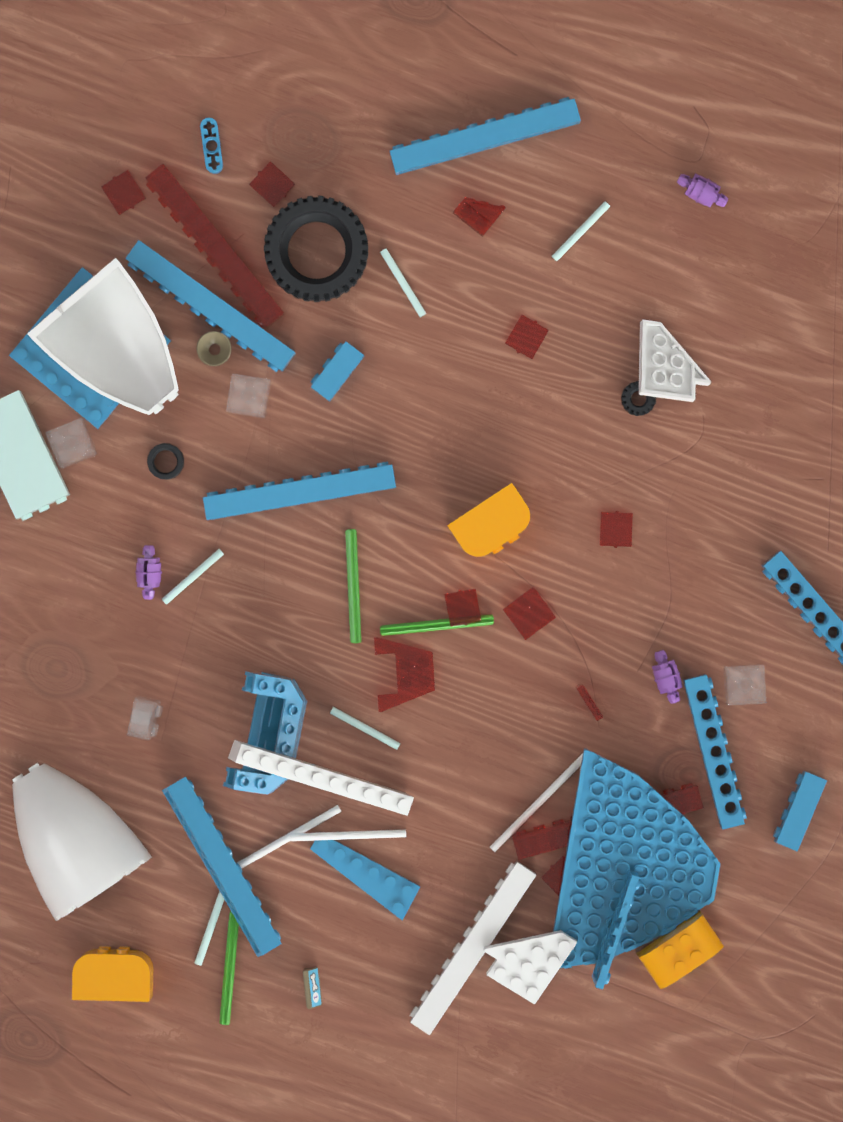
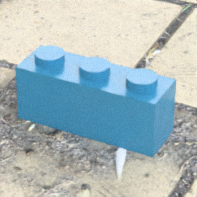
[311,341,364,402]

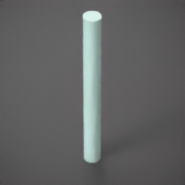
[552,201,610,261]
[380,248,427,317]
[162,549,224,605]
[330,707,401,750]
[194,891,224,966]

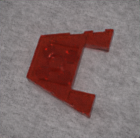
[374,637,435,712]

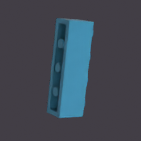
[773,770,827,852]

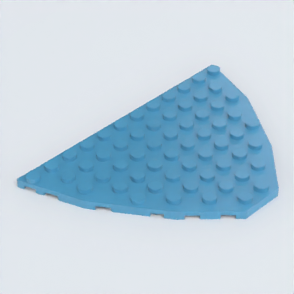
[553,748,720,969]

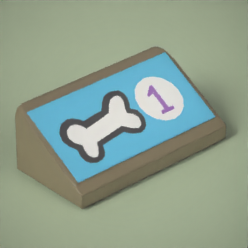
[303,967,322,1009]

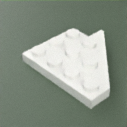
[639,320,711,402]
[483,930,577,1004]

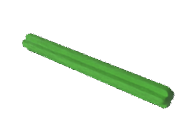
[345,529,362,643]
[380,614,494,636]
[219,911,239,1025]

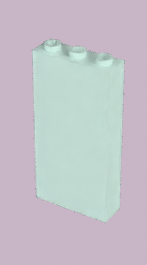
[0,390,70,521]

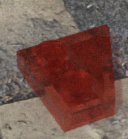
[453,197,506,237]

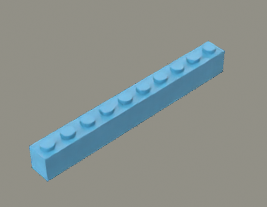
[390,97,581,175]
[125,240,296,372]
[203,462,396,520]
[162,777,282,957]

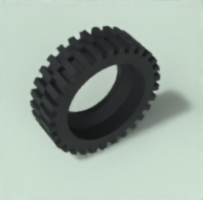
[264,195,368,302]

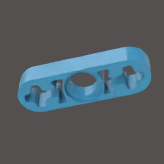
[200,118,223,174]

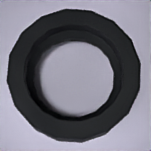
[147,443,184,480]

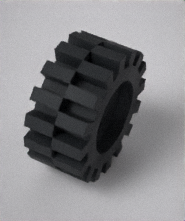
[621,381,656,416]

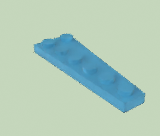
[310,832,420,920]
[592,870,641,990]

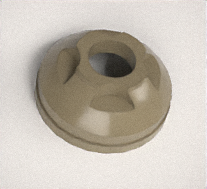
[196,331,232,366]

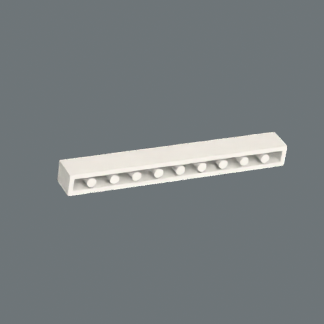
[228,740,414,816]
[409,861,536,1035]

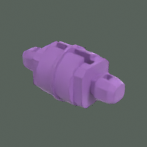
[677,173,728,208]
[135,545,162,600]
[652,650,683,704]

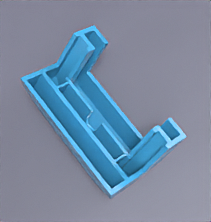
[223,671,307,795]

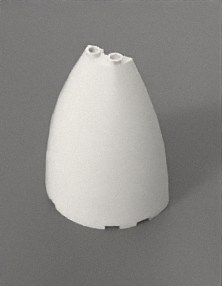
[28,258,179,415]
[12,763,152,921]

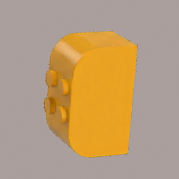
[447,483,530,557]
[636,911,724,989]
[72,946,153,1002]

